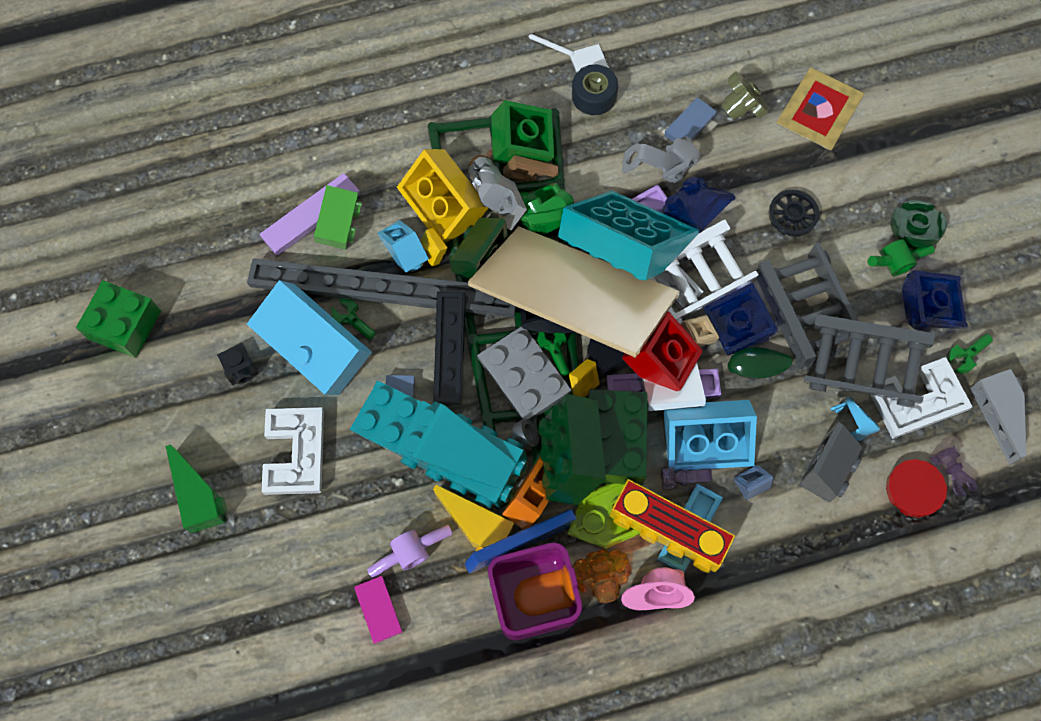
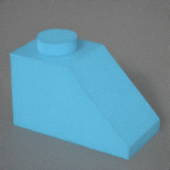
[377,220,429,272]

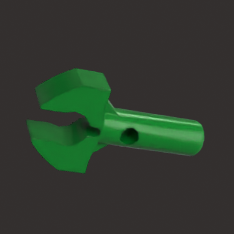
[331,299,376,340]
[537,332,570,377]
[946,334,993,374]

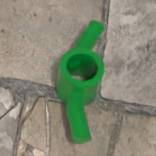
[867,239,935,277]

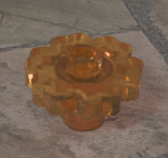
[572,549,632,603]

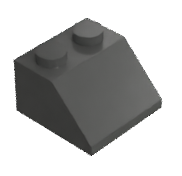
[799,422,862,503]

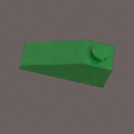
[165,445,227,533]

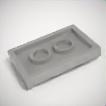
[477,326,572,421]

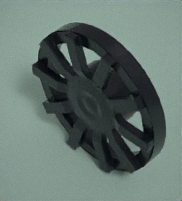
[768,190,819,237]

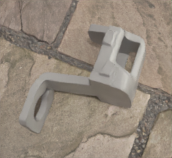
[622,136,700,183]

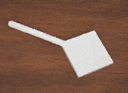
[529,34,609,73]

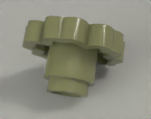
[721,71,769,120]

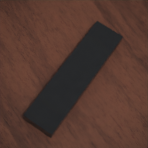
[433,291,466,404]

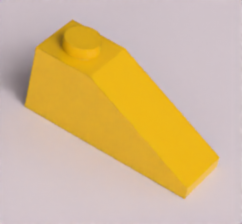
[433,485,515,551]

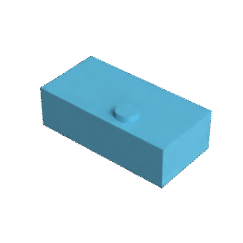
[247,280,372,395]

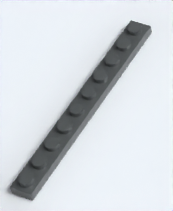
[247,258,517,318]

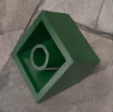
[449,218,507,281]

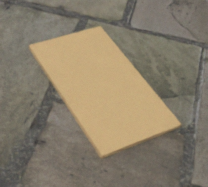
[468,226,680,357]

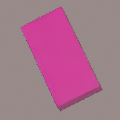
[354,576,403,644]

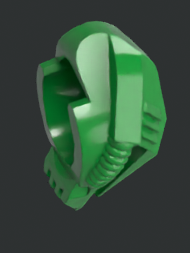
[519,183,574,235]

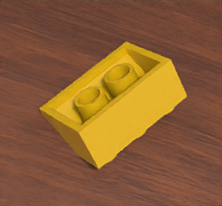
[397,149,488,244]

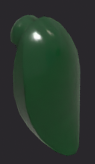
[727,347,793,379]

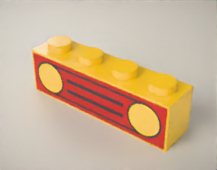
[610,479,735,573]

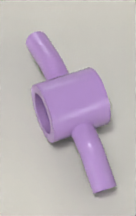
[367,525,452,578]

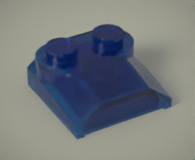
[663,177,736,233]
[902,270,968,331]
[703,282,779,356]

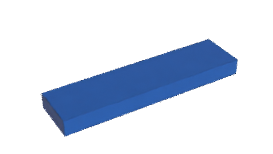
[464,510,576,574]

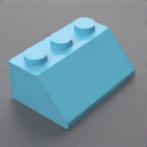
[664,400,757,471]

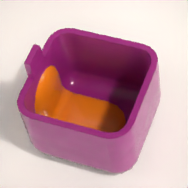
[488,543,582,640]

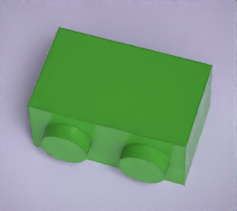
[314,185,362,250]

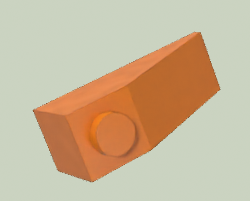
[502,457,549,529]

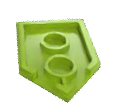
[567,484,641,549]

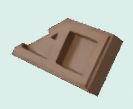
[503,155,558,182]

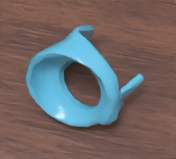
[830,397,880,441]

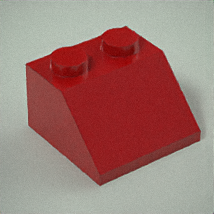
[622,311,703,392]

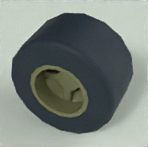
[572,64,618,115]

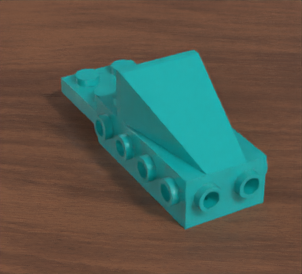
[350,380,528,509]

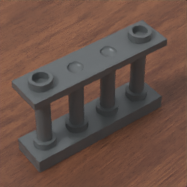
[756,243,867,369]
[804,314,935,408]

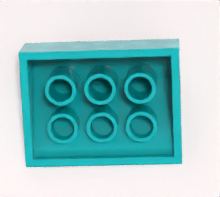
[558,191,699,280]

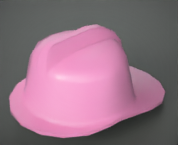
[621,568,695,610]

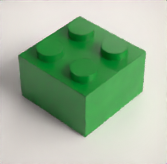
[491,100,554,164]
[76,280,161,358]

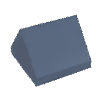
[734,465,773,501]

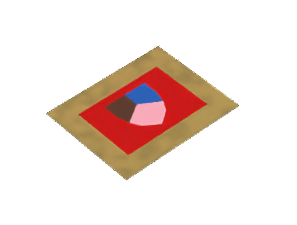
[776,67,865,150]

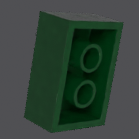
[588,389,647,485]
[539,394,606,505]

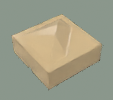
[681,315,719,347]

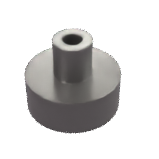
[509,419,540,450]

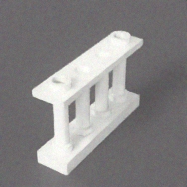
[650,220,758,325]

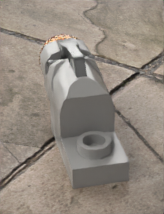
[468,155,527,230]

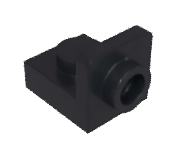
[217,343,258,385]

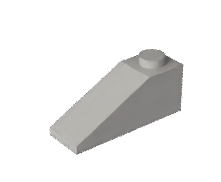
[970,369,1026,465]

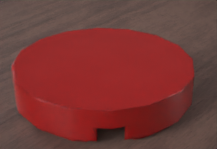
[886,459,947,518]

